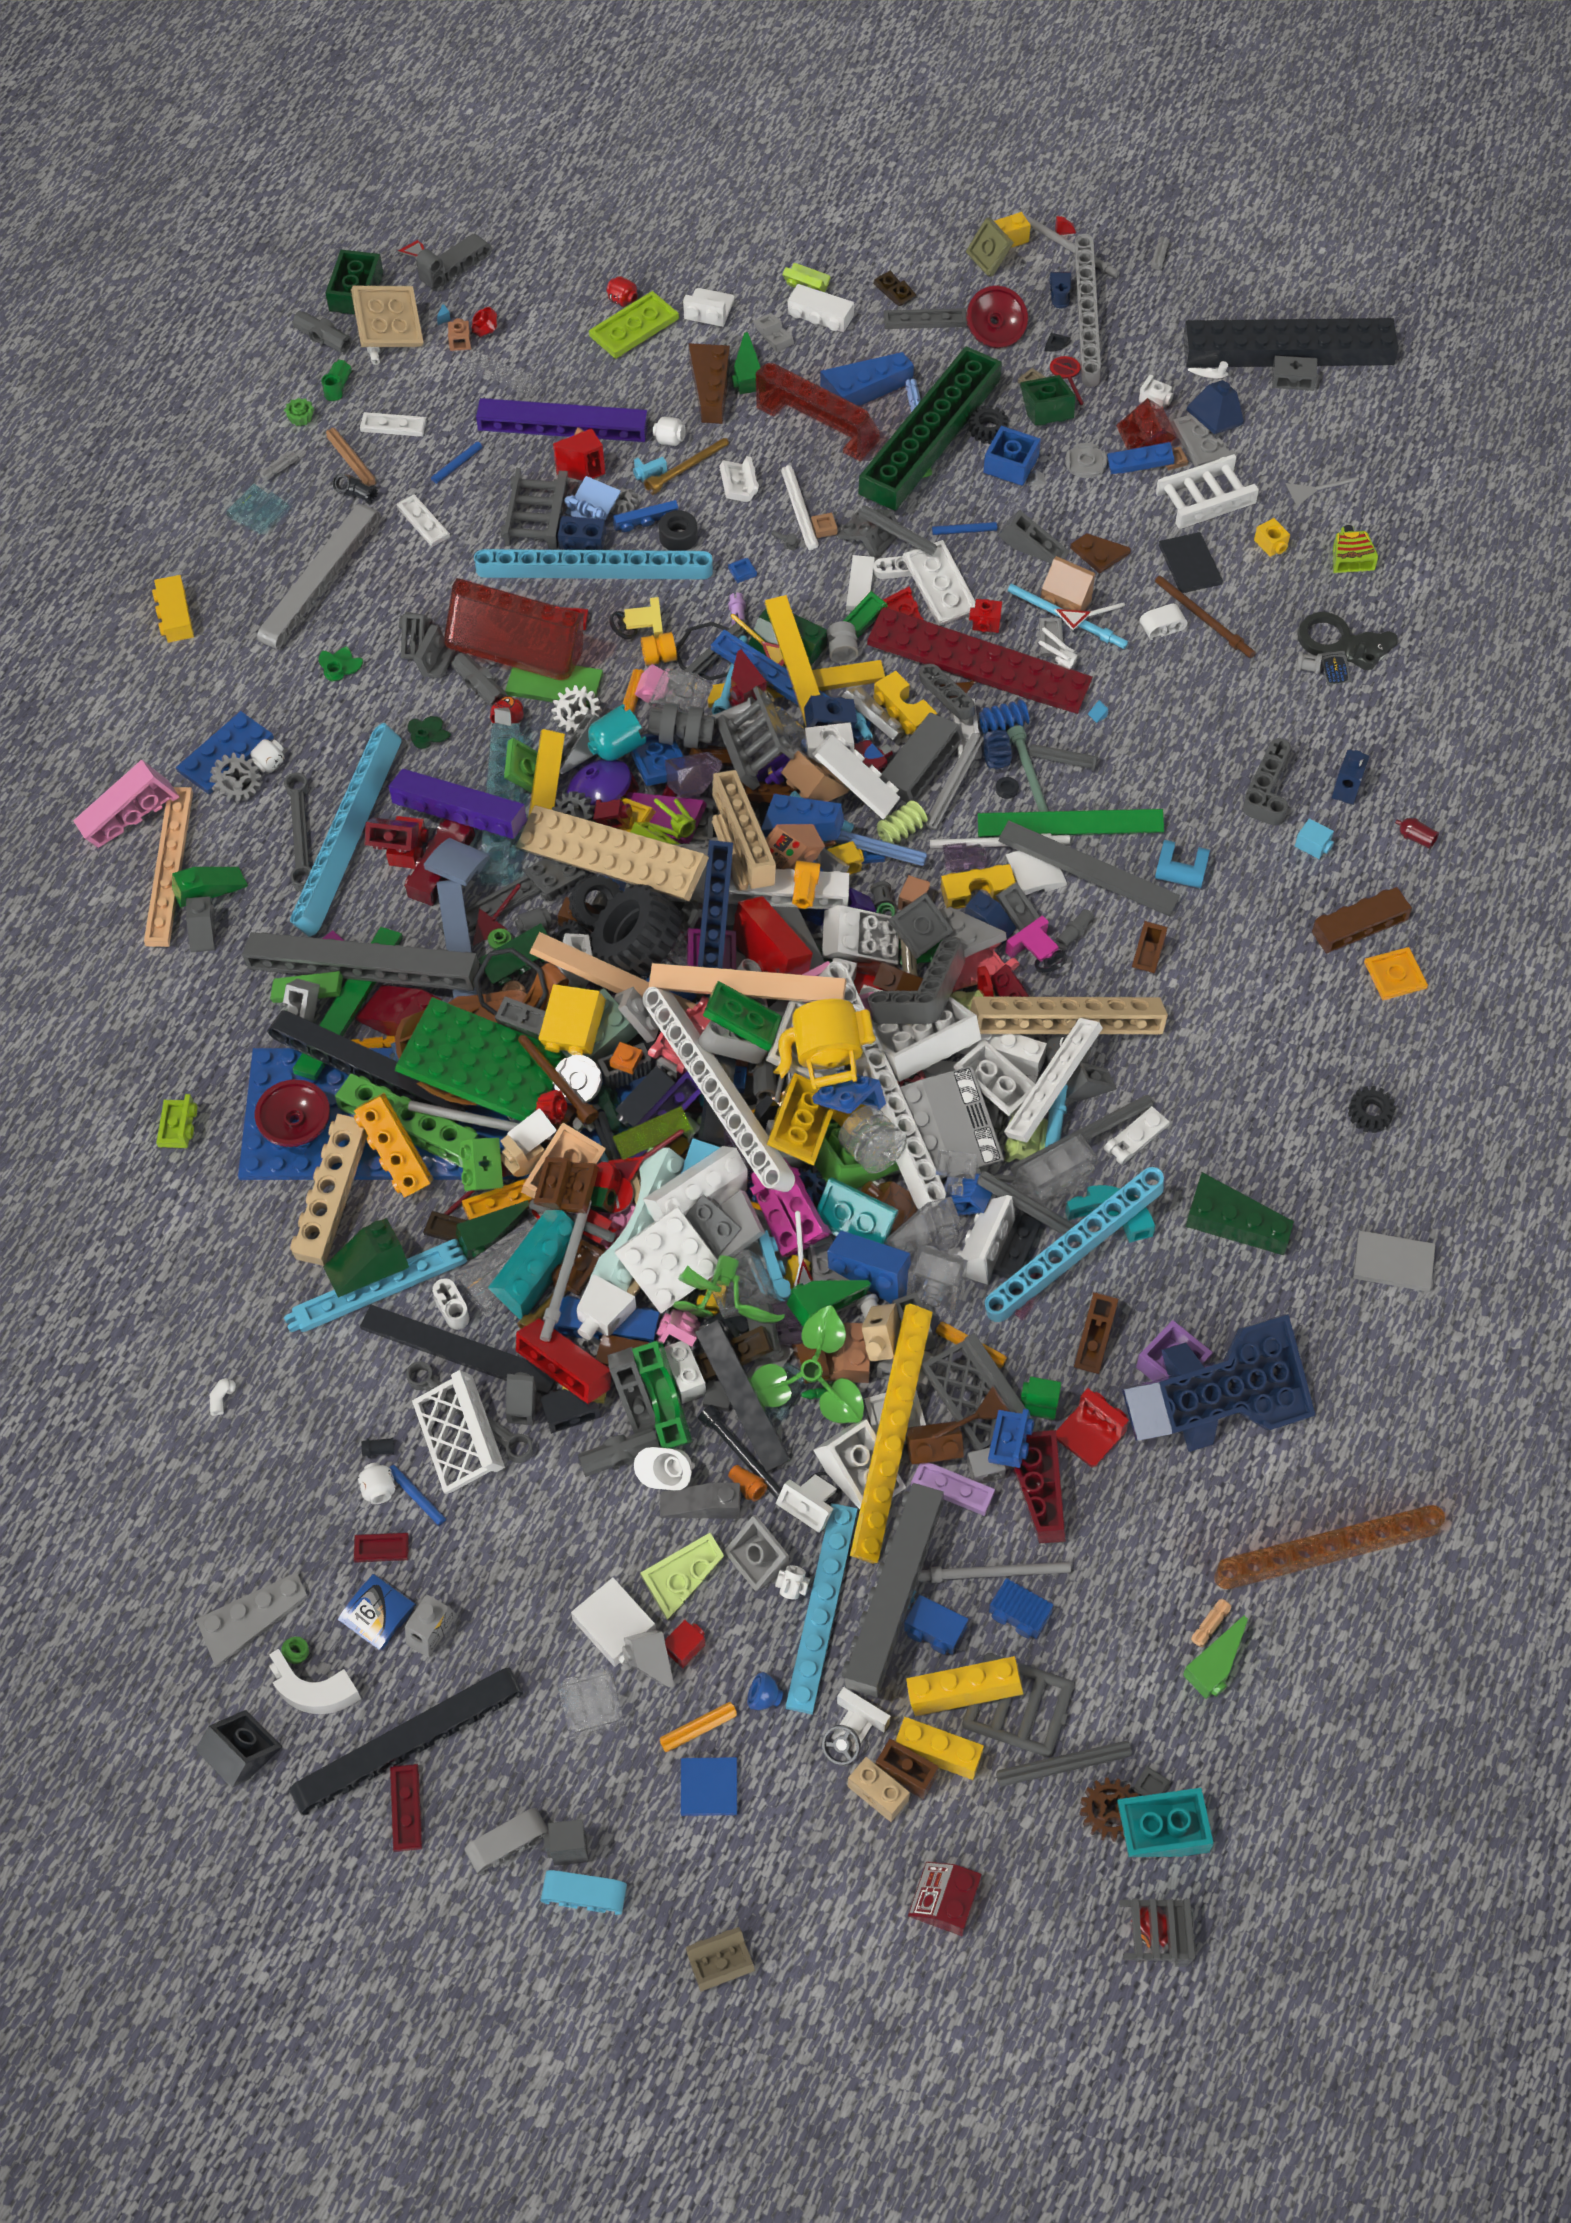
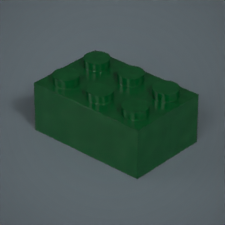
[325,249,384,314]

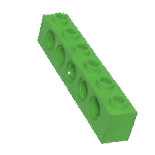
[335,1074,479,1168]

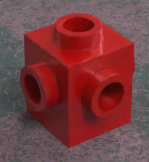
[969,599,1002,633]

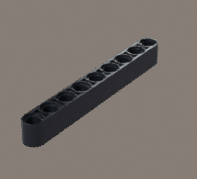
[267,1010,469,1123]
[289,1668,524,1816]

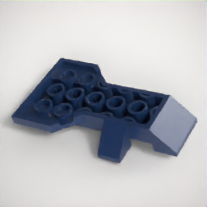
[1122,1314,1316,1452]

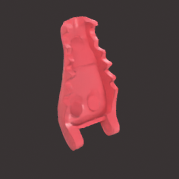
[952,942,1020,993]
[648,996,711,1074]

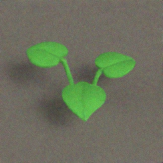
[672,1255,785,1323]
[750,1305,864,1423]

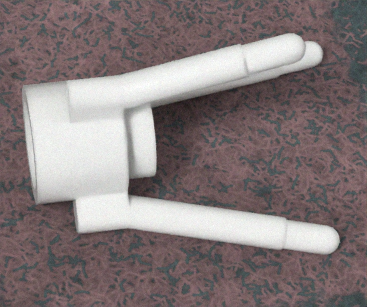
[1038,627,1078,670]

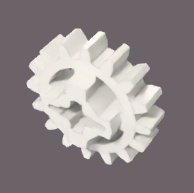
[552,685,602,735]

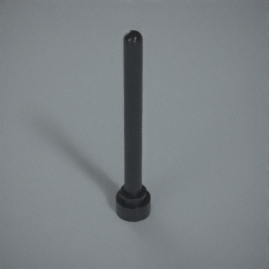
[698,1405,782,1499]

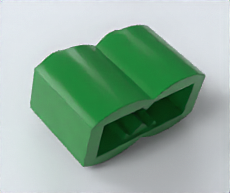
[1020,1376,1061,1421]

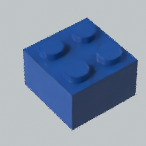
[983,426,1041,486]

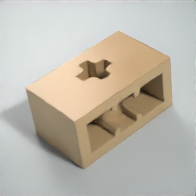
[848,1757,910,1822]

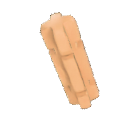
[1191,1599,1231,1647]

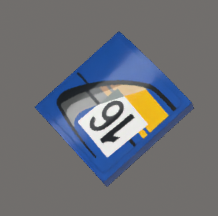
[337,1574,416,1650]

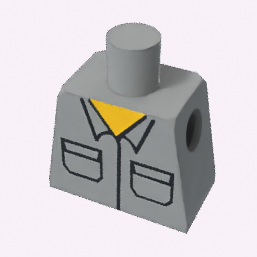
[405,1595,457,1658]

